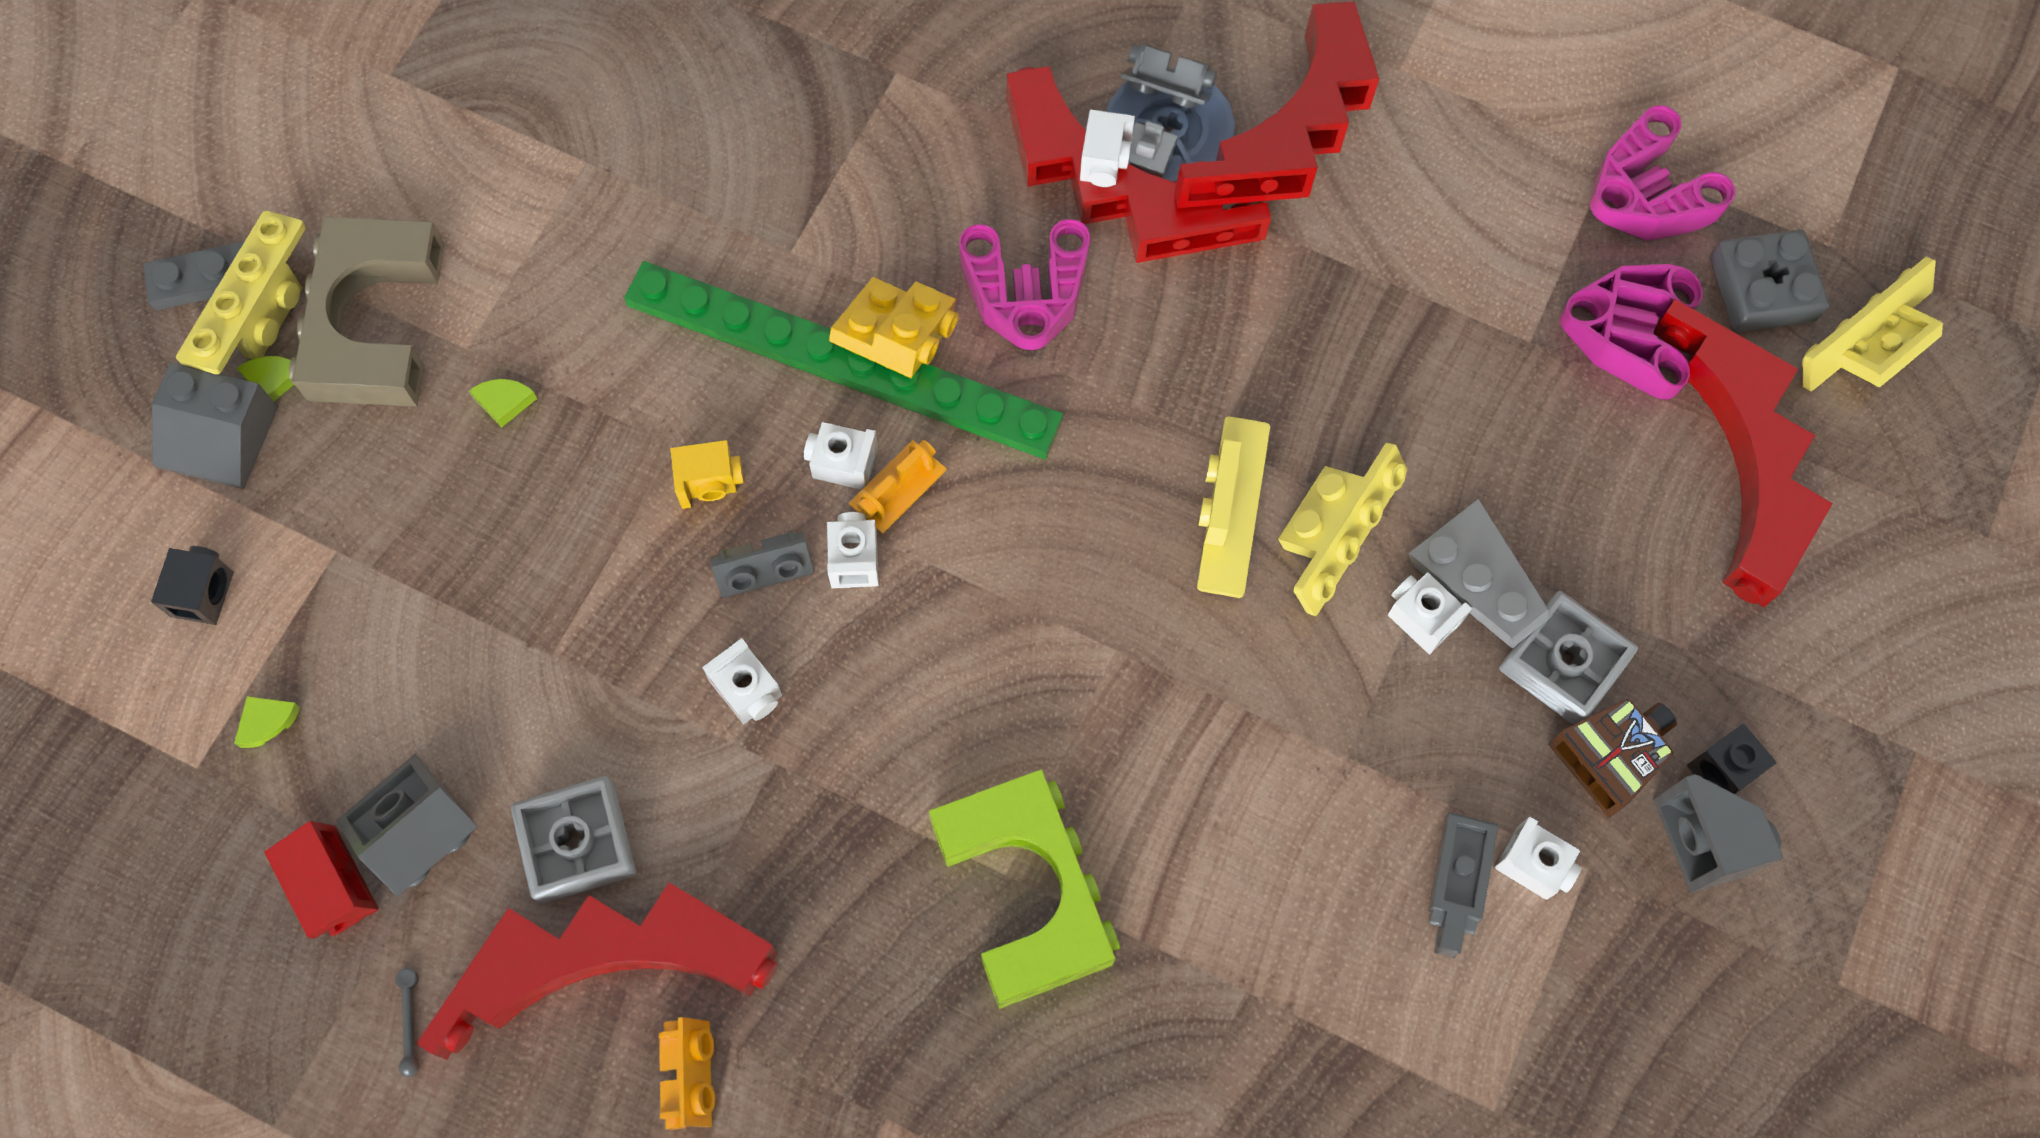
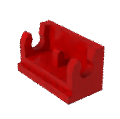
[264,821,379,939]

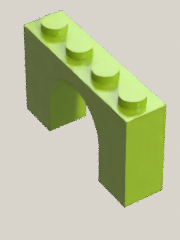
[929,769,1120,1009]

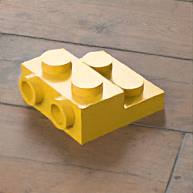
[829,277,959,378]

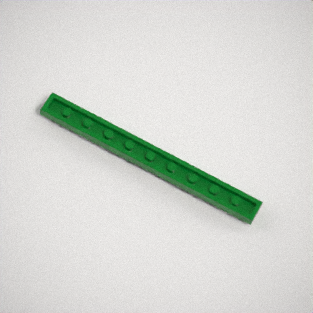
[624,261,1063,460]

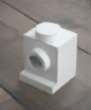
[1080,110,1135,187]
[804,422,878,490]
[827,512,879,589]
[1388,572,1472,655]
[702,638,782,725]
[1494,816,1582,900]

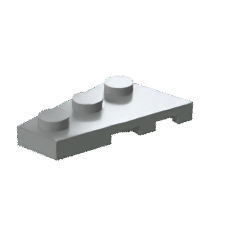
[1409,499,1548,649]

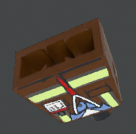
[1548,699,1677,818]

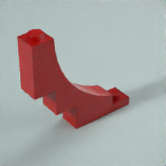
[1174,1,1380,208]
[1006,66,1271,263]
[1653,299,1833,608]
[416,882,778,1060]

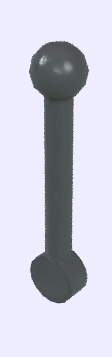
[395,968,420,1077]

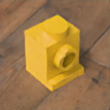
[670,440,744,509]

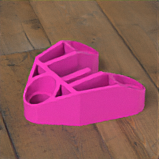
[1589,105,1736,241]
[959,219,1090,350]
[1560,264,1703,400]

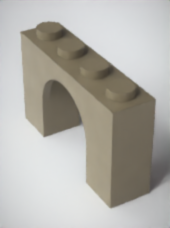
[289,216,444,407]

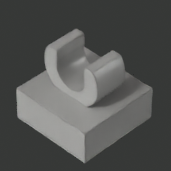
[1128,121,1177,178]

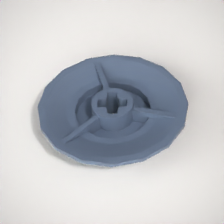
[1107,68,1236,183]

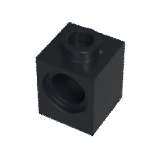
[151,546,234,625]
[1687,723,1777,794]

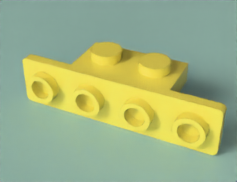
[176,211,306,375]
[1802,257,1943,391]
[1197,416,1270,598]
[1278,443,1407,616]

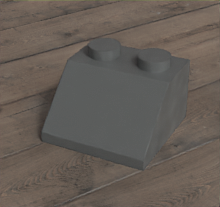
[152,362,278,489]
[336,754,477,896]
[1653,774,1783,893]

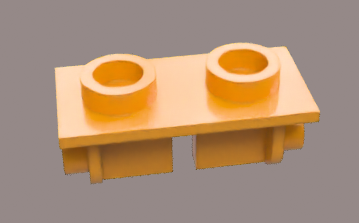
[848,440,947,534]
[659,1017,715,1130]

